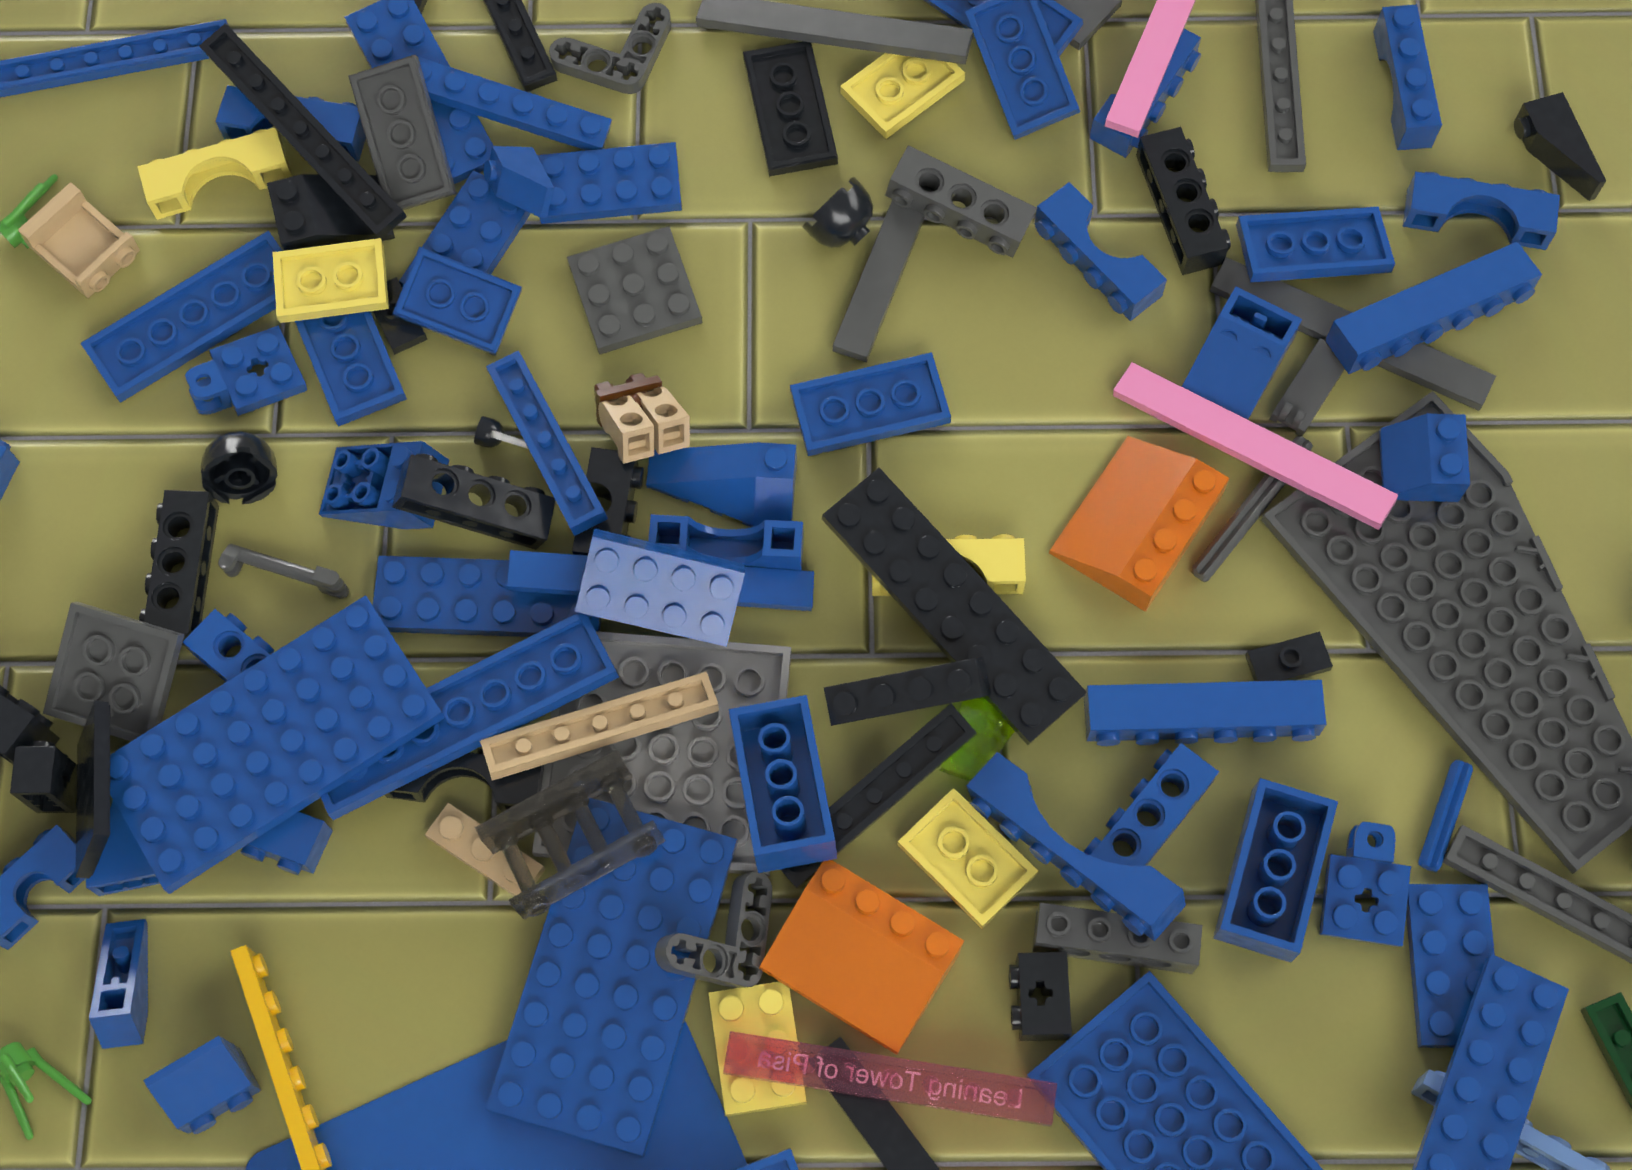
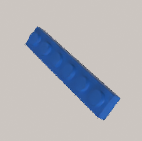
[409,54,612,150]
[486,350,608,536]

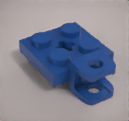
[185,325,307,416]
[1319,822,1411,947]

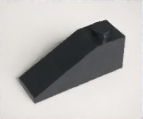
[1514,92,1606,201]

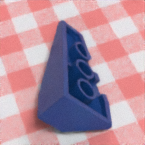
[646,442,797,527]

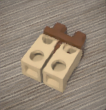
[594,373,690,464]

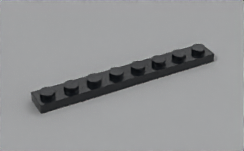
[199,23,407,239]

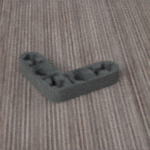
[549,3,671,94]
[655,872,772,988]

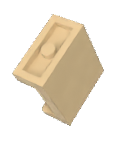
[18,182,140,298]

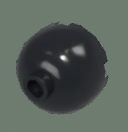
[802,177,873,248]
[201,431,278,504]

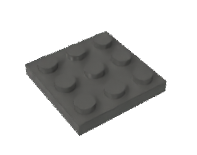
[567,226,703,355]
[43,602,184,741]

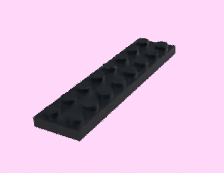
[822,467,1087,745]

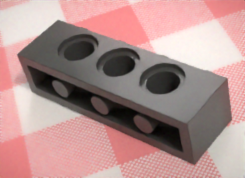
[885,145,1037,258]
[1032,902,1203,974]

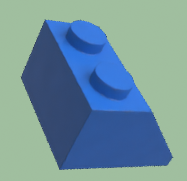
[1379,413,1470,502]
[143,1036,261,1134]

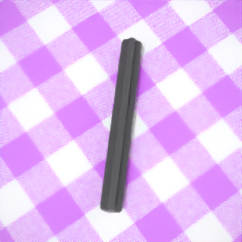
[1191,436,1313,582]

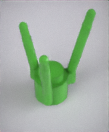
[0,174,58,249]
[0,1042,92,1140]

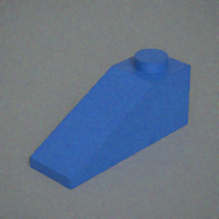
[89,919,148,1049]

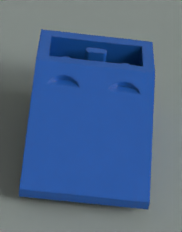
[1182,286,1302,420]
[319,441,450,529]

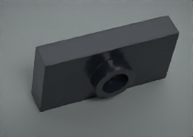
[373,277,427,355]
[1245,631,1333,681]

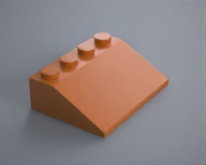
[1049,436,1230,612]
[759,860,964,1055]

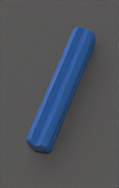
[1418,760,1473,872]

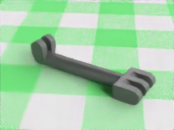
[218,544,349,599]

